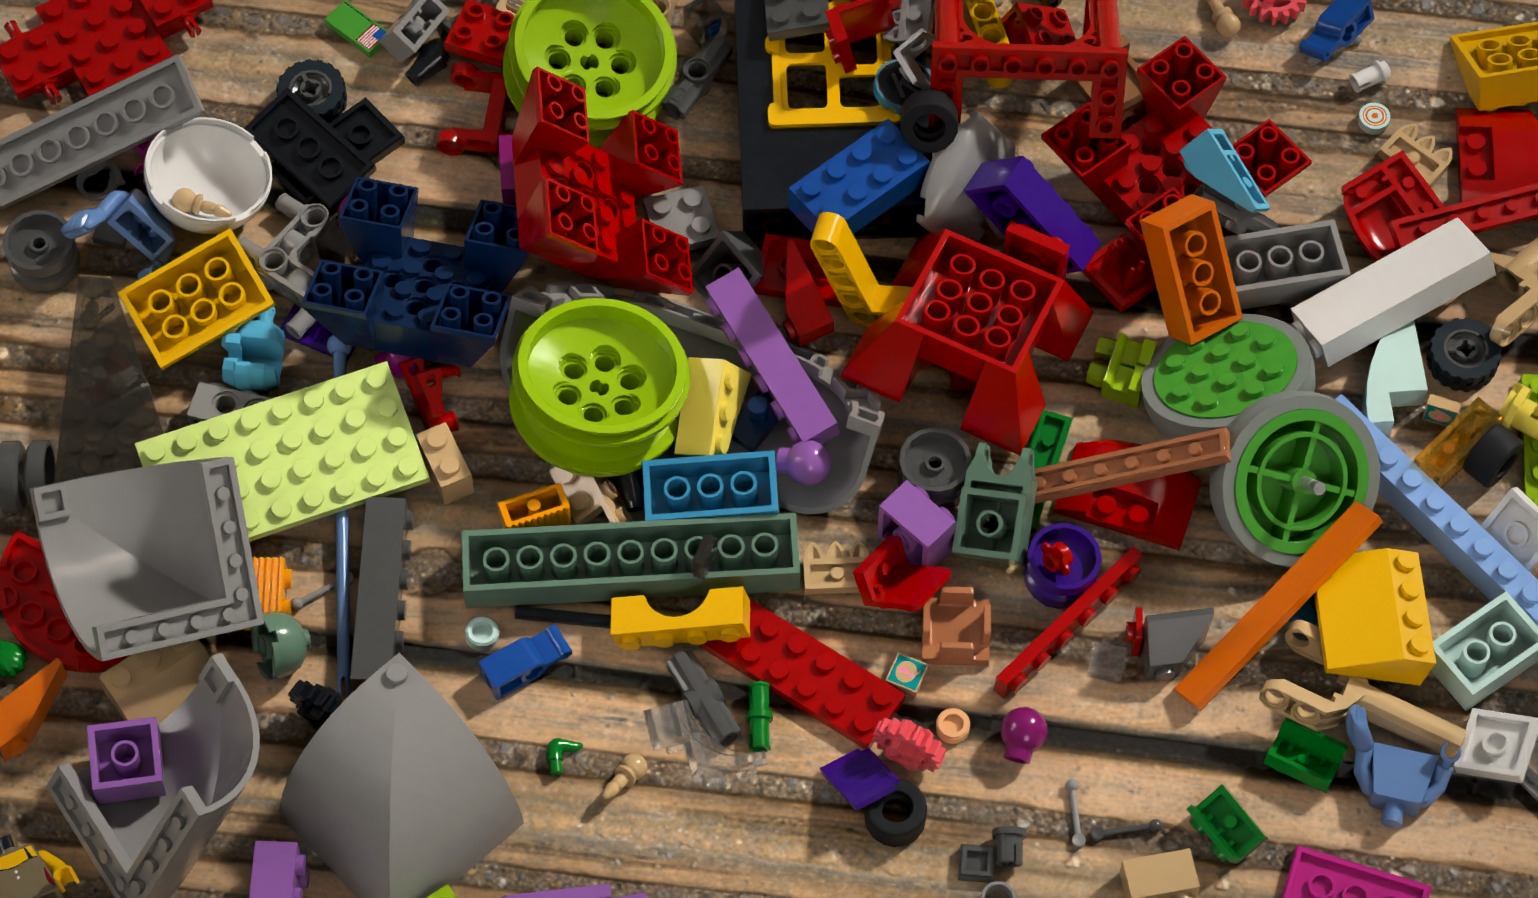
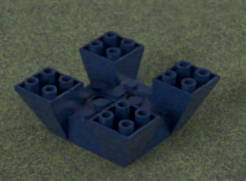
[301,176,529,368]

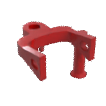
[398,358,461,432]

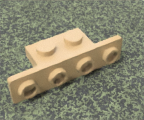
[549,466,633,525]

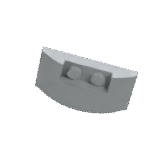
[916,108,1015,242]

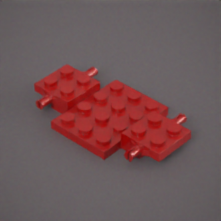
[0,0,214,105]

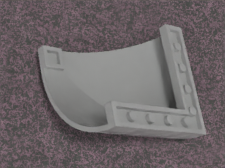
[30,457,264,661]
[46,653,260,898]
[280,653,524,898]

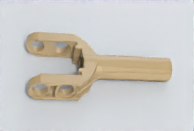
[1439,237,1538,347]
[1259,620,1466,758]

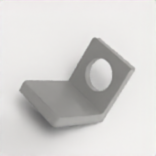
[893,28,935,89]

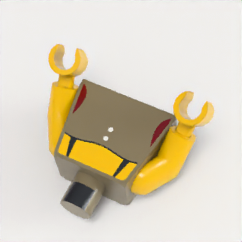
[0,835,80,898]

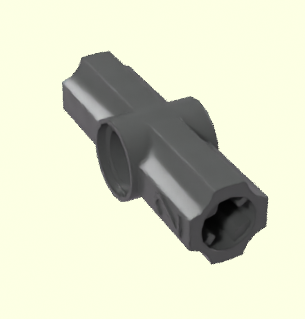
[661,35,733,121]
[666,650,741,748]

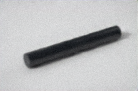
[515,606,611,629]

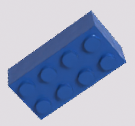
[788,119,930,234]

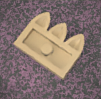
[1377,123,1452,187]
[803,540,869,595]

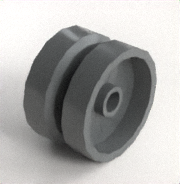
[2,210,81,292]
[897,427,972,510]
[0,440,56,513]

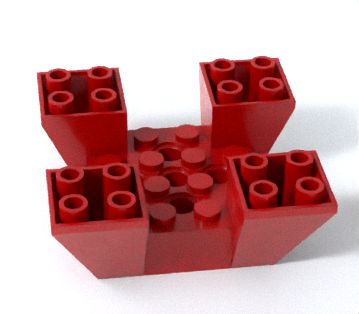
[1041,36,1312,246]
[512,67,693,296]
[841,229,1094,456]

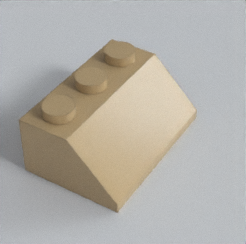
[98,639,210,725]

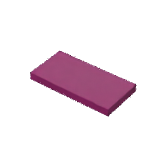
[1282,845,1432,898]

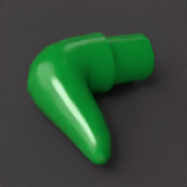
[546,738,583,776]

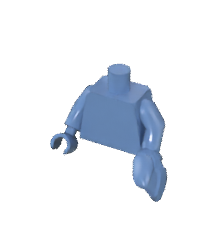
[61,188,176,280]
[1346,704,1462,828]

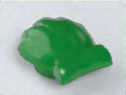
[0,638,28,678]

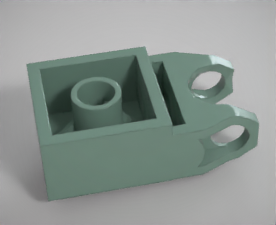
[952,442,1038,566]

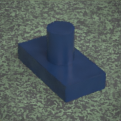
[731,390,780,452]

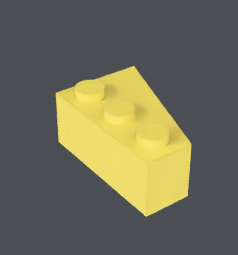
[674,357,752,457]

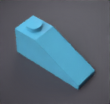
[1179,129,1271,213]

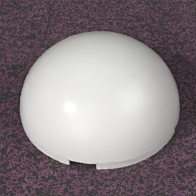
[144,117,272,234]

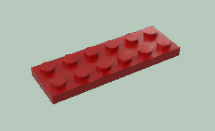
[700,599,906,749]

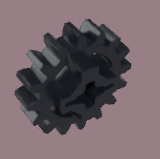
[288,680,344,731]

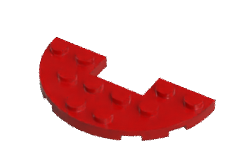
[0,530,131,673]

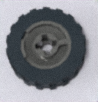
[276,59,347,123]
[1426,318,1502,392]

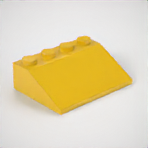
[1450,22,1538,111]
[117,228,276,370]
[1314,548,1436,686]

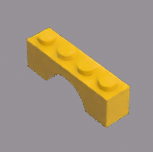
[610,586,750,651]

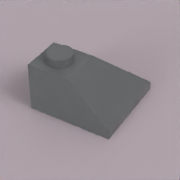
[691,231,764,317]
[1140,607,1214,681]

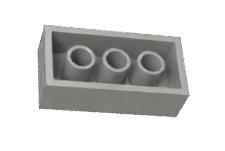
[1224,219,1351,310]

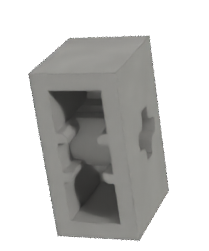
[378,0,450,62]

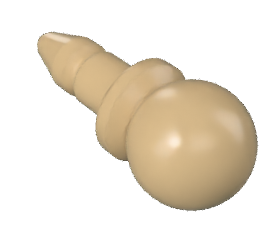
[1207,0,1241,38]
[172,188,232,217]
[602,753,648,799]

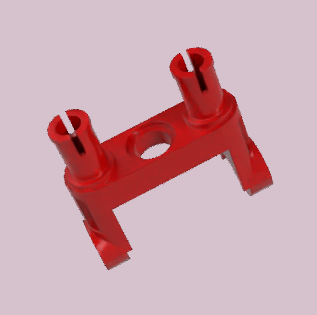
[436,62,513,155]

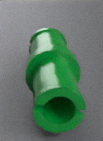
[746,681,773,753]

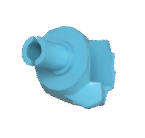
[221,307,285,392]

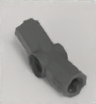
[1193,182,1278,235]

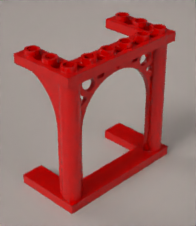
[928,0,1128,139]

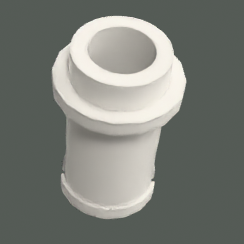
[1349,60,1391,93]

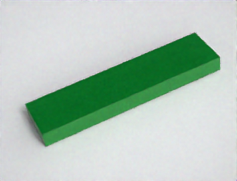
[1029,410,1073,534]

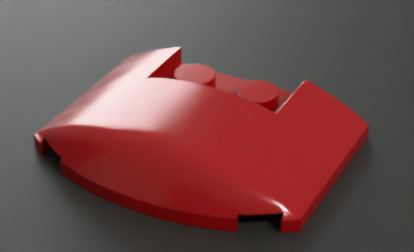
[1455,108,1538,220]
[1341,150,1445,262]
[1053,439,1202,551]

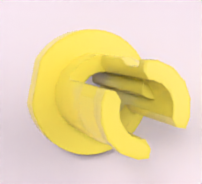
[1496,382,1538,441]

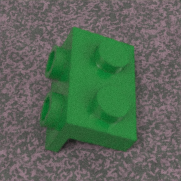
[1263,717,1348,793]
[1187,784,1268,865]

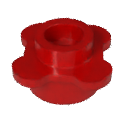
[1041,541,1073,576]

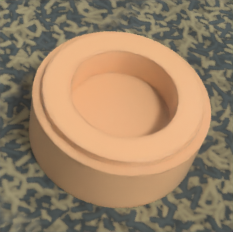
[936,708,970,744]

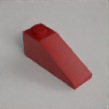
[782,239,835,347]

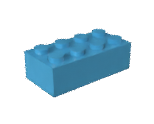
[642,450,780,521]

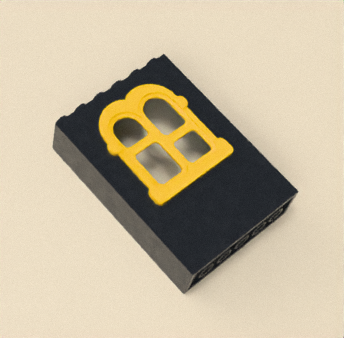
[734,0,933,242]

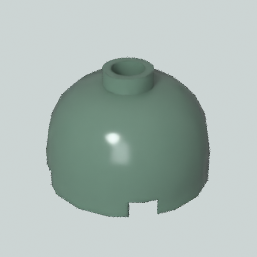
[251,611,311,681]

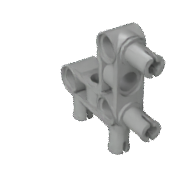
[238,193,334,340]

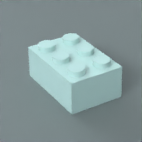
[1431,591,1538,711]

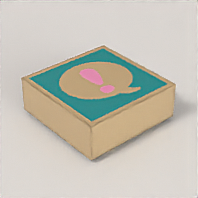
[1422,394,1461,428]
[885,652,929,697]

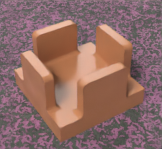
[921,587,991,666]

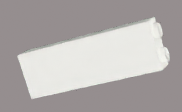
[1291,217,1496,367]

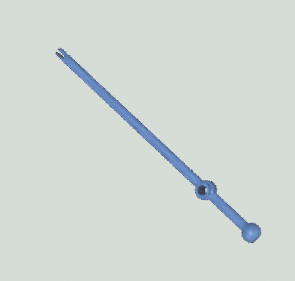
[327,335,352,697]

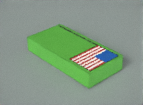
[324,0,387,58]

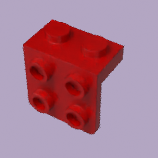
[825,0,895,74]
[853,535,951,612]

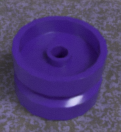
[1023,523,1102,609]

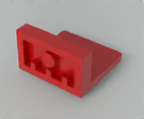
[1001,2,1076,45]

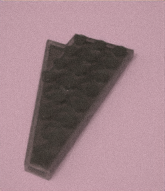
[54,274,164,483]

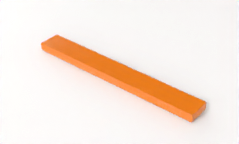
[1173,501,1383,711]

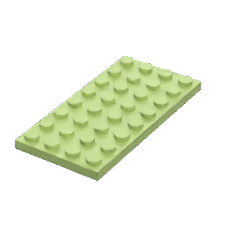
[135,361,430,542]

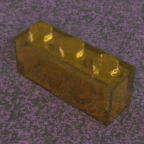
[1413,397,1504,489]

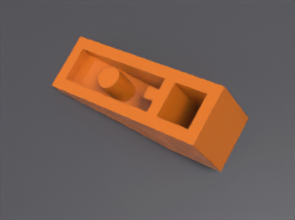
[0,658,67,762]

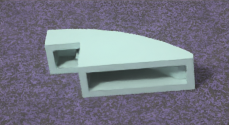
[1362,320,1428,437]

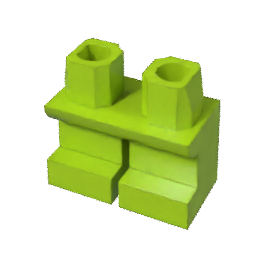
[1086,332,1157,408]

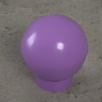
[776,440,831,486]

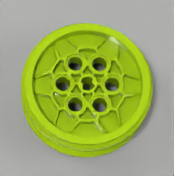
[503,0,677,149]
[509,298,690,477]

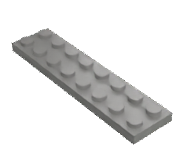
[0,54,206,211]

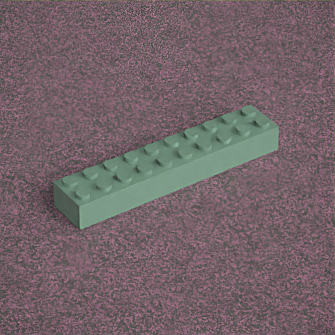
[462,513,800,609]

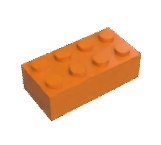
[1140,194,1243,345]

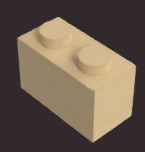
[415,422,475,505]
[1119,848,1200,898]

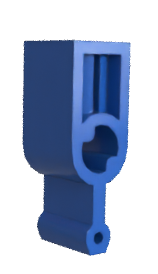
[1299,0,1375,62]
[478,624,573,700]

